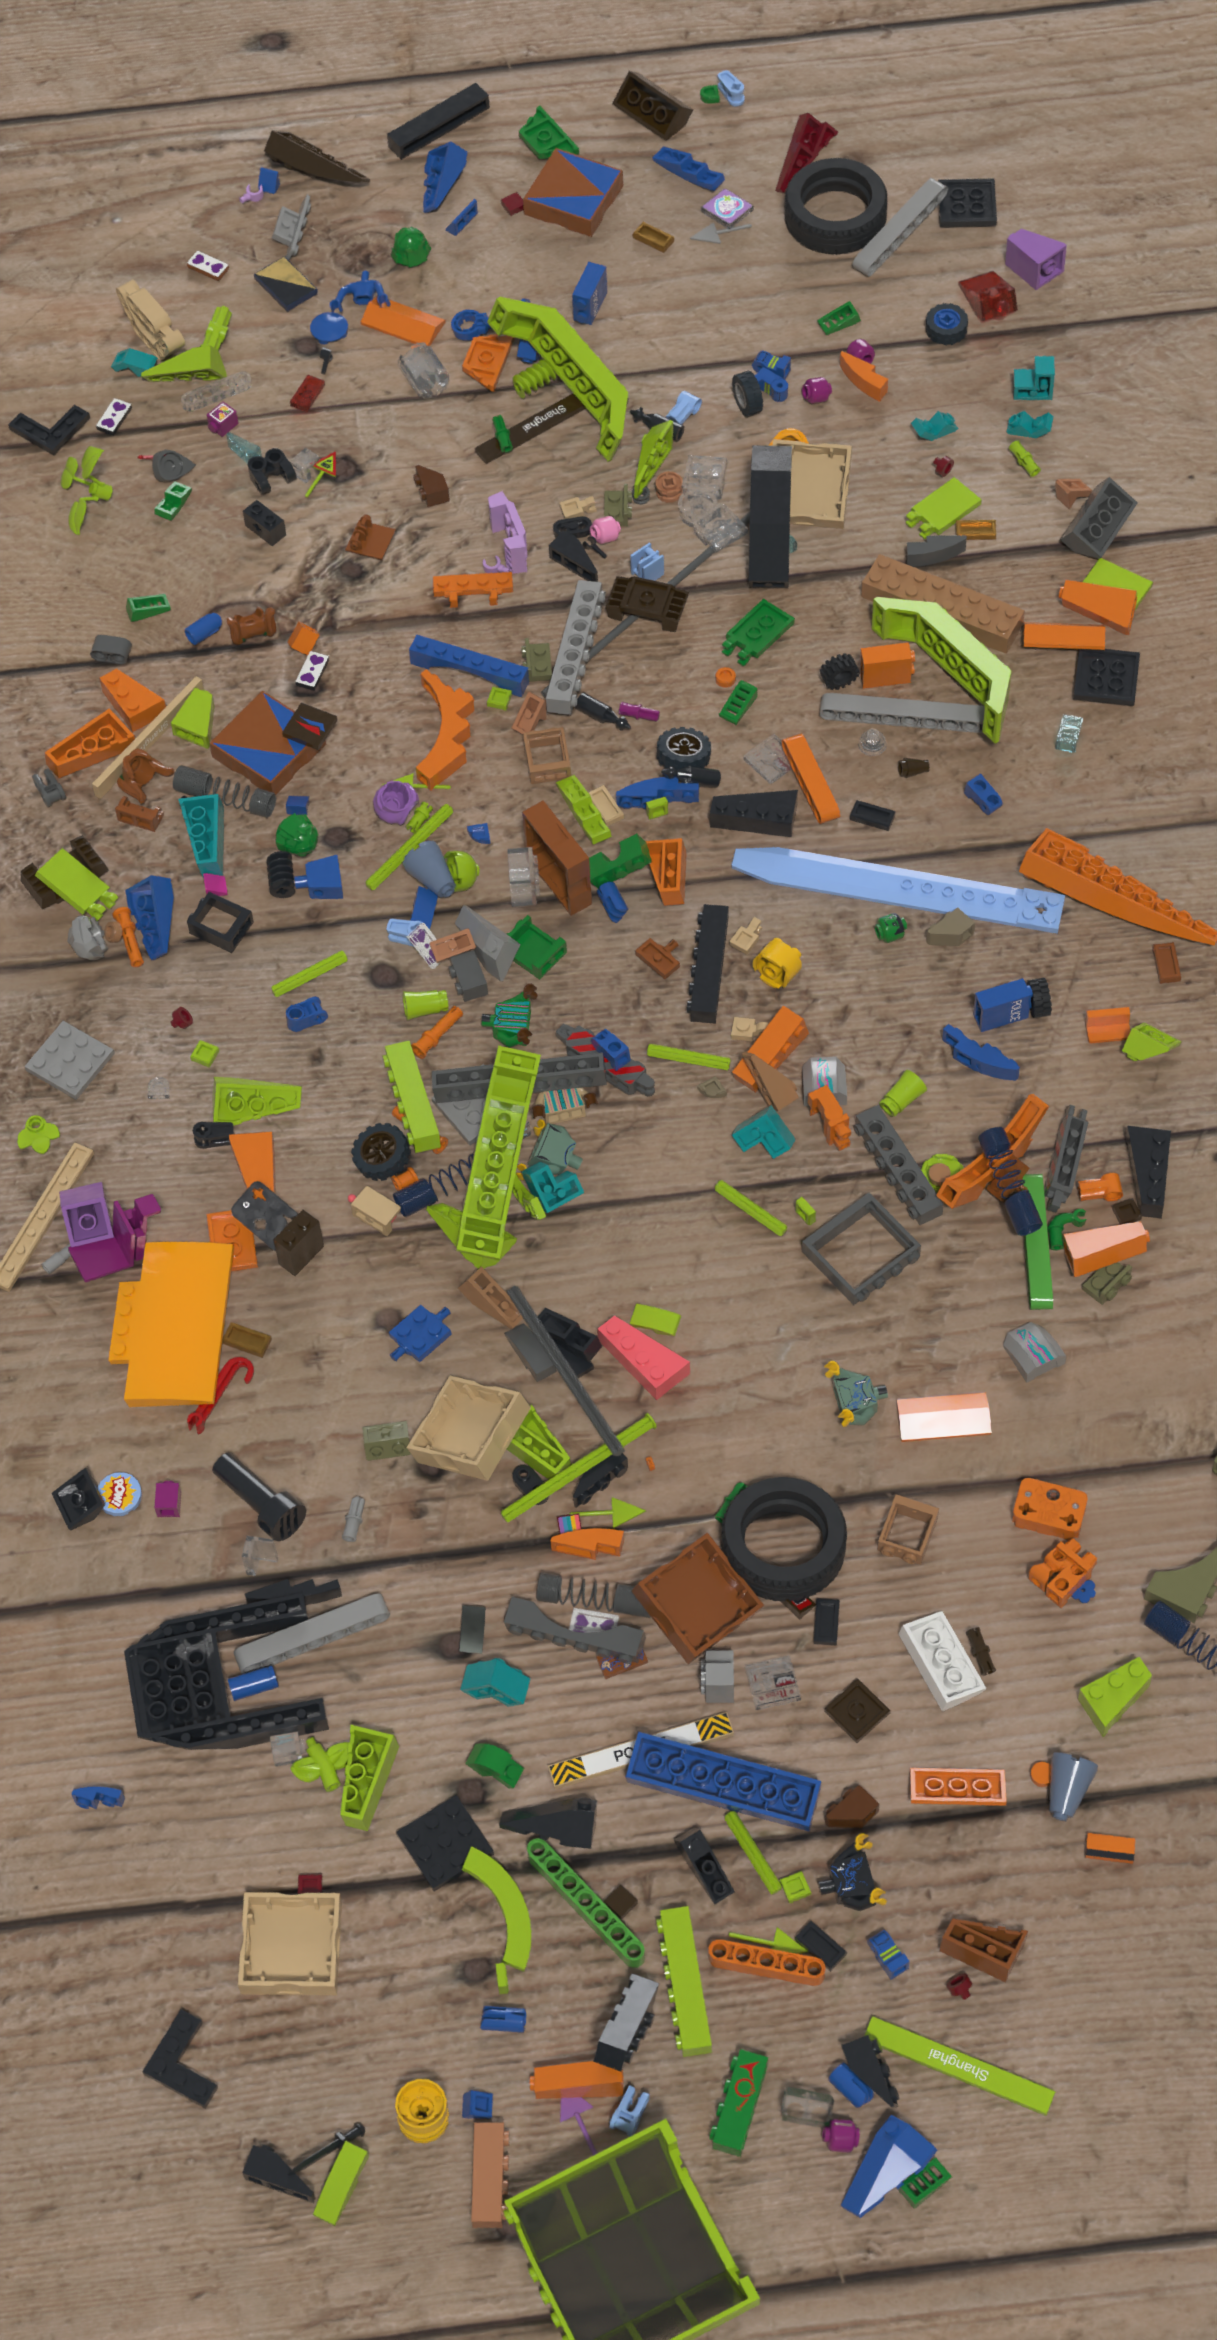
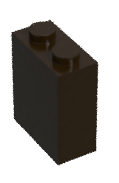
[273,1209,324,1276]

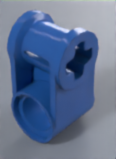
[286,997,328,1032]

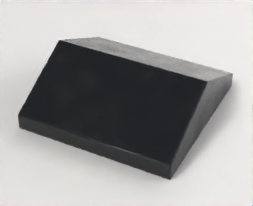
[51,1468,105,1530]

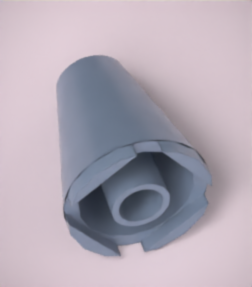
[403,841,456,897]
[1049,1752,1098,1821]

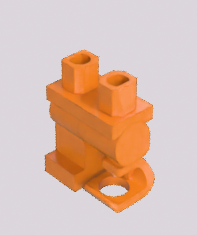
[808,1085,851,1151]
[1029,1538,1097,1609]

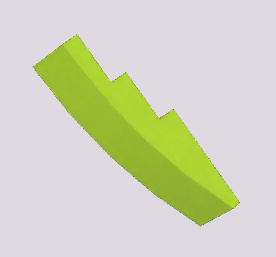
[556,775,612,845]

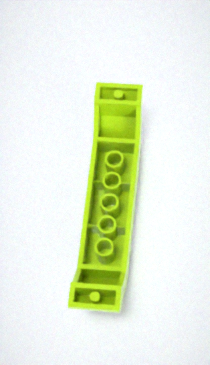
[487,297,628,462]
[872,597,1011,743]
[456,1045,541,1260]

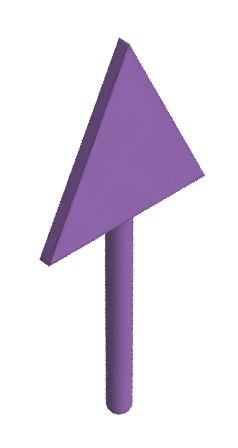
[560,2097,597,2156]

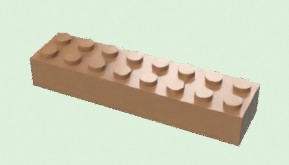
[861,554,1025,654]

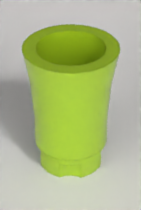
[402,990,449,1021]
[879,1070,927,1117]

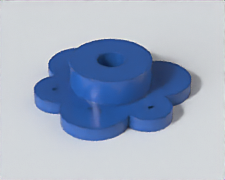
[1072,1580,1096,1603]

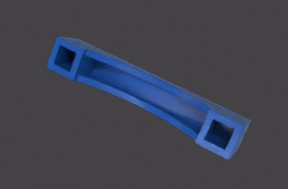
[409,634,529,697]

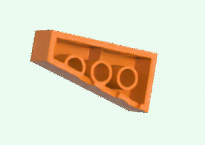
[45,708,135,778]

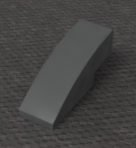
[906,535,967,567]
[504,1323,556,1382]

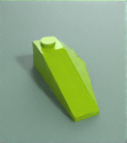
[634,420,673,499]
[212,1077,302,1126]
[426,1203,517,1269]

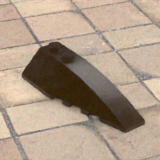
[264,130,370,183]

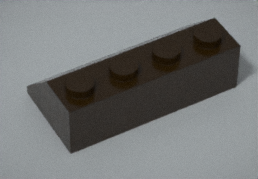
[612,71,693,140]

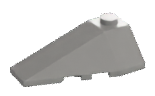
[455,905,521,981]

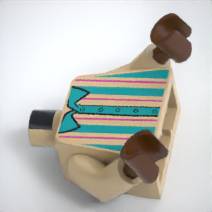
[532,1088,598,1124]

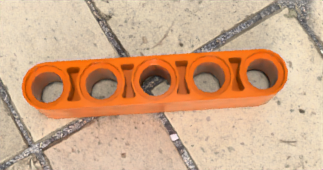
[782,733,840,824]
[708,1940,825,1986]

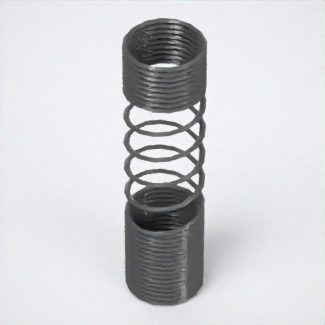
[172,765,276,818]
[536,1572,651,1618]

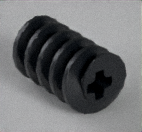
[266,851,295,898]

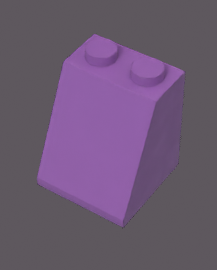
[1005,229,1067,290]
[59,1182,114,1247]

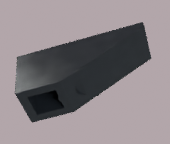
[573,1453,628,1508]
[674,1828,735,1904]
[841,2035,900,2108]

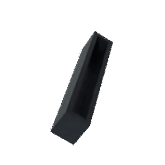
[387,82,490,160]
[687,904,729,1024]

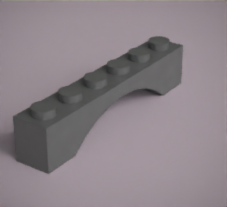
[504,1597,646,1664]

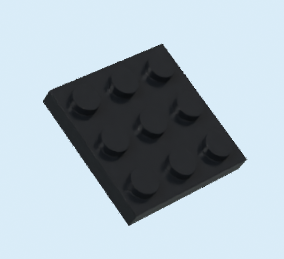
[938,178,997,227]
[1073,649,1140,706]
[396,1795,494,1892]

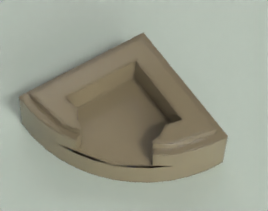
[697,1076,727,1098]

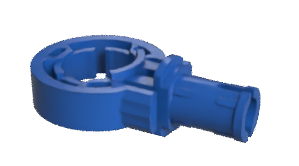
[451,309,492,340]

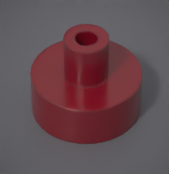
[933,456,954,477]
[170,1007,193,1029]
[946,1973,972,2000]

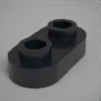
[553,516,592,538]
[512,1465,549,1505]

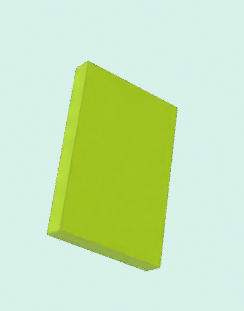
[1083,558,1153,610]

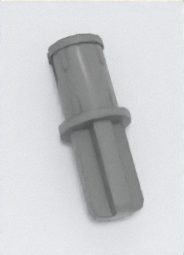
[342,1497,365,1542]

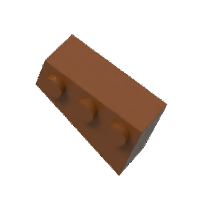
[939,1918,1028,1983]

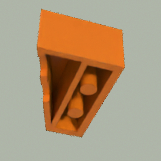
[646,838,687,906]

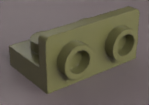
[604,484,632,527]
[521,638,552,682]
[1082,1262,1133,1305]
[362,1421,411,1461]

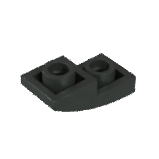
[459,1605,486,1654]

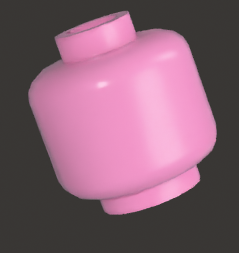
[590,516,621,544]

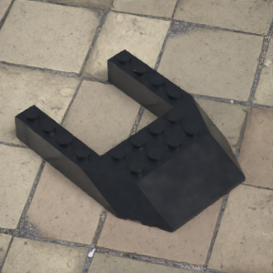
[124,1593,329,1750]

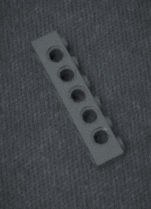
[854,1105,943,1225]

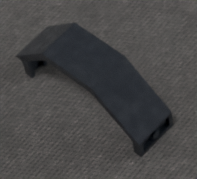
[749,445,792,589]

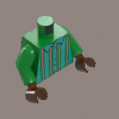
[481,983,538,1048]

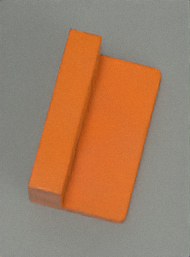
[1085,1007,1130,1043]

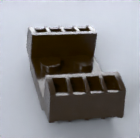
[605,576,689,632]
[20,835,109,909]

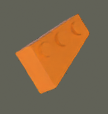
[99,669,166,732]

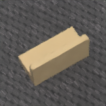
[351,1186,401,1236]

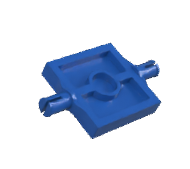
[389,1305,452,1363]

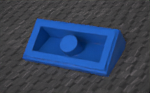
[445,199,478,236]

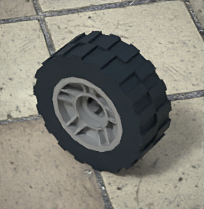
[732,370,763,416]

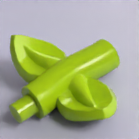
[290,1737,350,1792]

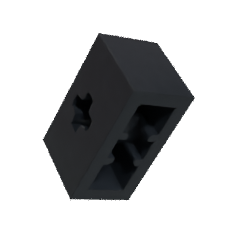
[243,500,286,547]

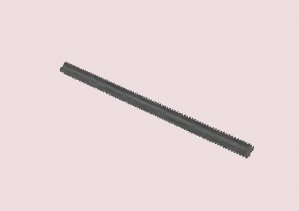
[507,1286,625,1456]

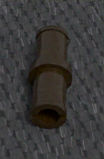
[966,1627,996,1676]

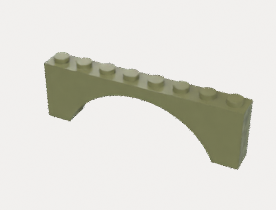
[1144,1456,1217,1624]

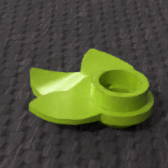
[17,1115,60,1154]

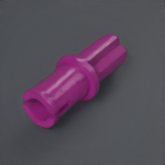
[619,702,660,721]

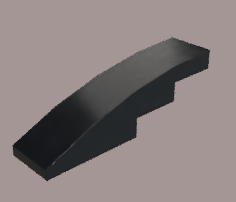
[245,1579,342,1605]

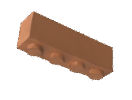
[471,2123,510,2228]

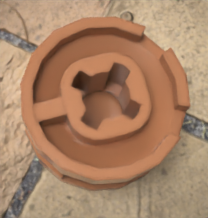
[656,471,683,503]

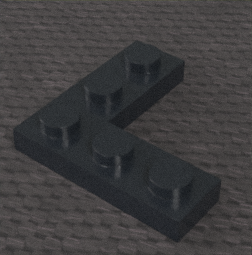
[8,405,90,455]
[142,2009,218,2109]

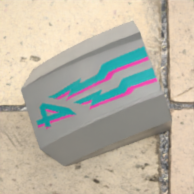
[802,1057,847,1106]
[1003,1322,1066,1383]

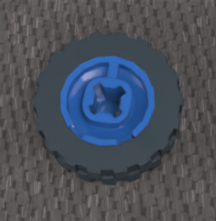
[925,303,968,345]

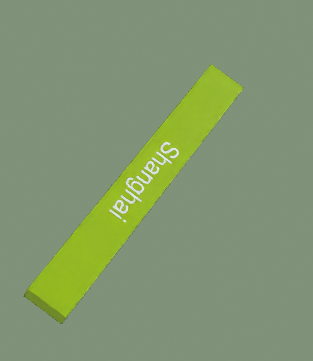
[864,2016,1056,2116]

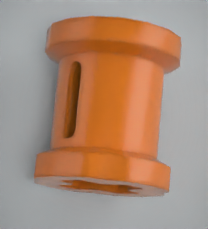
[391,1167,418,1191]

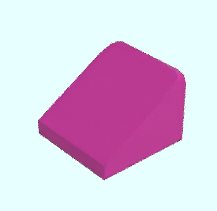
[203,873,228,896]

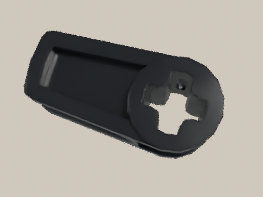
[192,1121,234,1149]

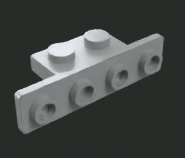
[272,195,311,260]

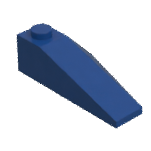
[423,141,468,213]
[125,875,174,960]
[841,2115,937,2218]

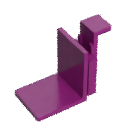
[68,1194,161,1282]

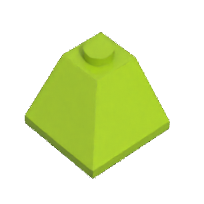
[1122,1022,1182,1061]

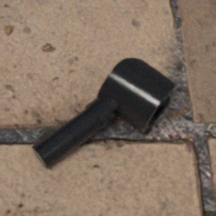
[320,347,333,374]
[582,536,608,559]

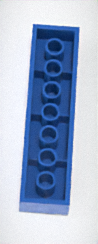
[626,1732,822,1832]

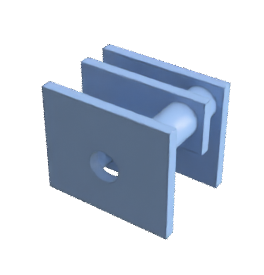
[630,542,664,581]

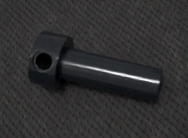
[212,1452,306,1542]

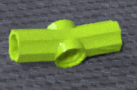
[203,306,232,351]

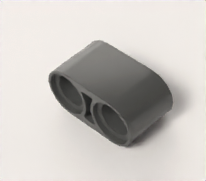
[90,635,132,664]

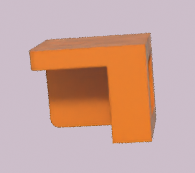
[288,621,319,655]

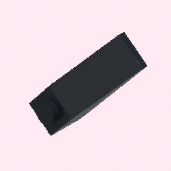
[549,530,598,582]
[242,2145,315,2203]

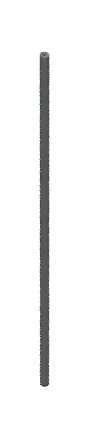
[541,512,750,698]

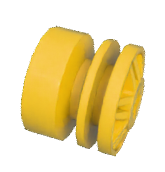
[395,2079,449,2143]

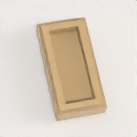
[589,785,624,826]

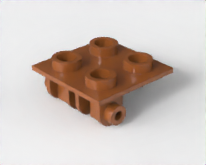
[345,514,396,560]

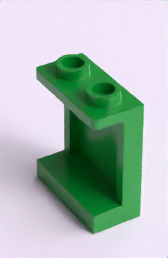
[506,915,567,980]

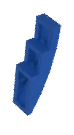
[652,146,725,191]

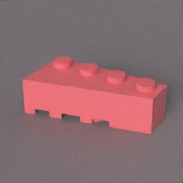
[598,1316,690,1400]

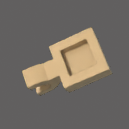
[560,496,597,519]
[730,917,762,955]
[731,1017,769,1041]

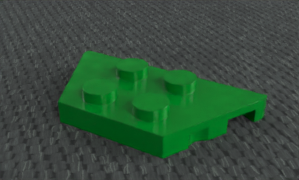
[519,106,579,159]

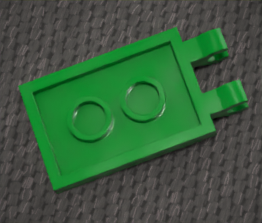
[722,599,795,666]

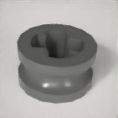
[632,486,650,505]

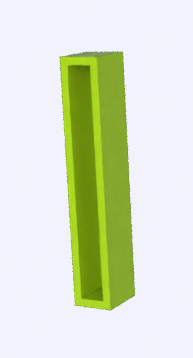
[382,1040,441,1153]
[656,1906,712,2057]

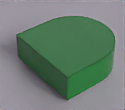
[700,85,720,104]

